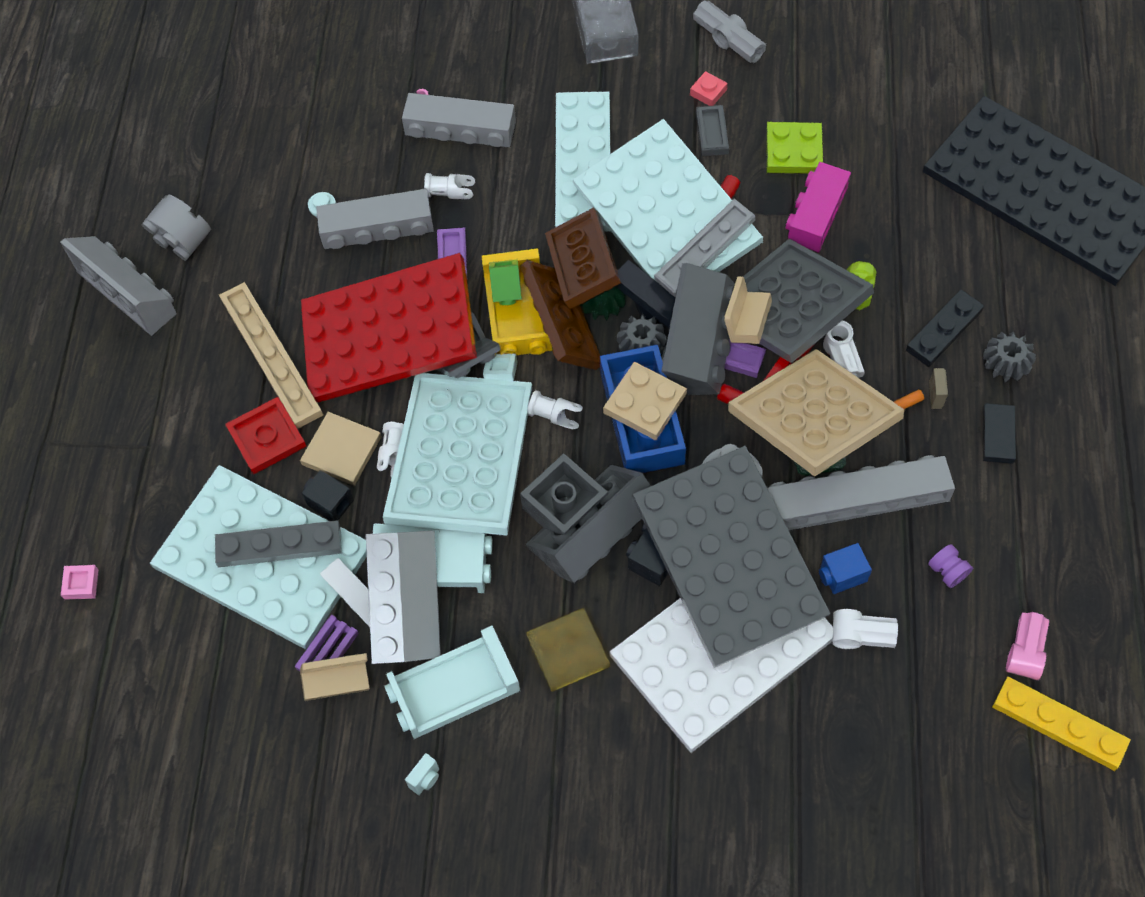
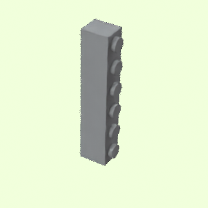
[767,455,955,530]

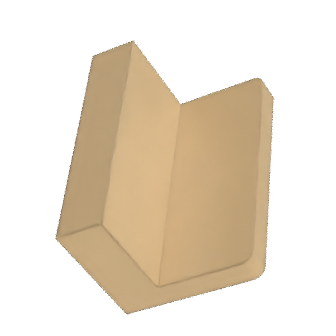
[725,277,772,344]
[300,653,369,701]

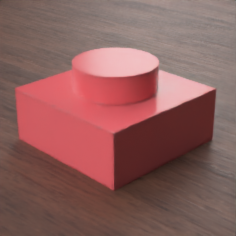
[690,71,727,106]

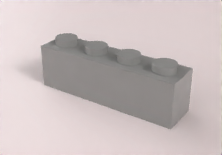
[402,93,516,147]
[316,189,434,249]

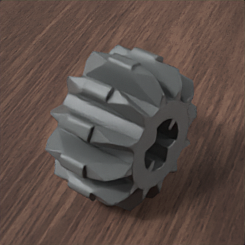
[617,313,666,354]
[983,331,1036,382]

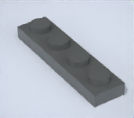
[215,521,342,568]

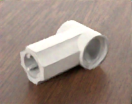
[823,321,865,378]
[833,609,898,649]

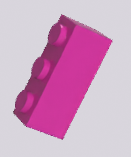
[785,162,851,252]

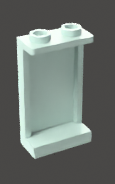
[373,524,492,593]
[384,626,520,739]

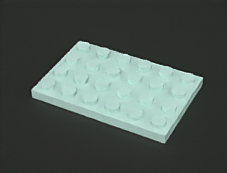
[573,119,763,282]
[383,373,532,535]
[150,465,367,650]

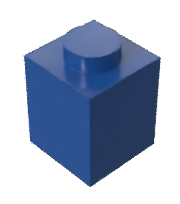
[819,543,872,595]

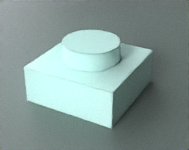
[483,354,517,381]
[405,753,439,795]

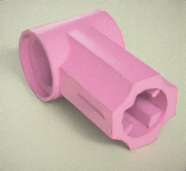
[1006,612,1049,681]

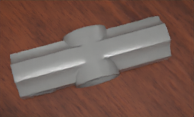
[693,0,766,63]

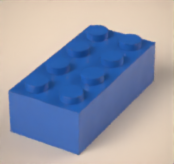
[600,345,686,473]

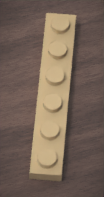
[219,282,323,429]

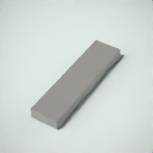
[654,198,755,297]

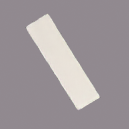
[320,558,370,627]

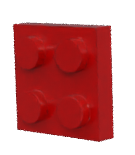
[225,397,307,475]

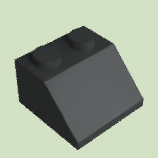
[520,453,608,535]

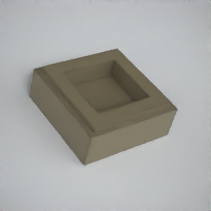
[929,368,948,409]

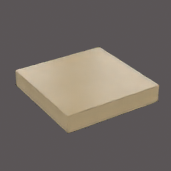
[300,412,382,486]

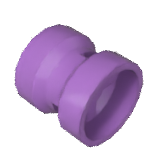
[928,544,973,588]

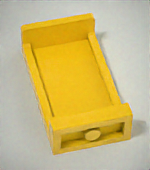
[482,248,552,355]

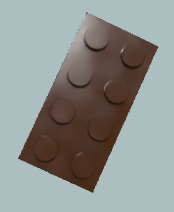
[545,207,621,309]
[519,260,601,370]

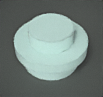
[308,192,336,217]

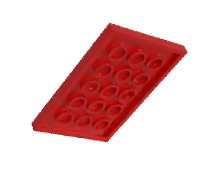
[301,253,477,403]

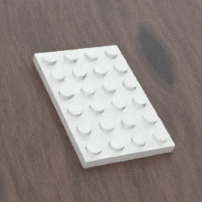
[610,598,833,753]

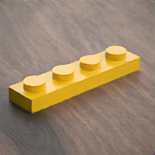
[992,677,1131,771]

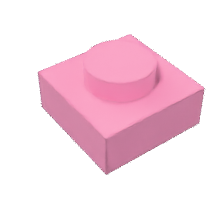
[61,565,99,600]

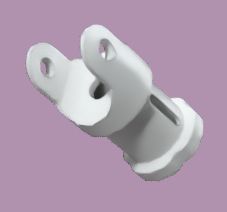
[424,173,475,199]
[528,390,583,429]
[377,422,404,477]

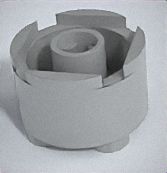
[142,194,211,261]

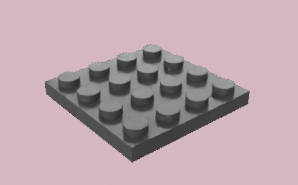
[743,239,874,363]

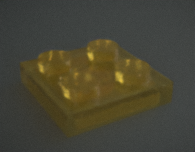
[526,608,610,692]

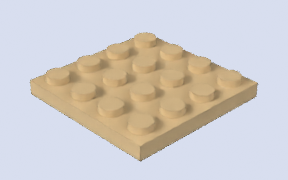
[728,349,904,476]

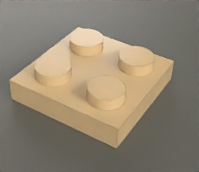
[603,362,687,440]

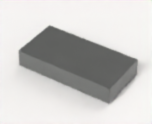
[696,105,729,156]

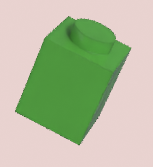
[489,259,522,305]

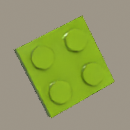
[766,122,823,174]

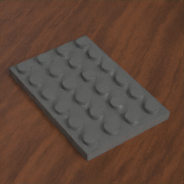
[632,445,831,668]

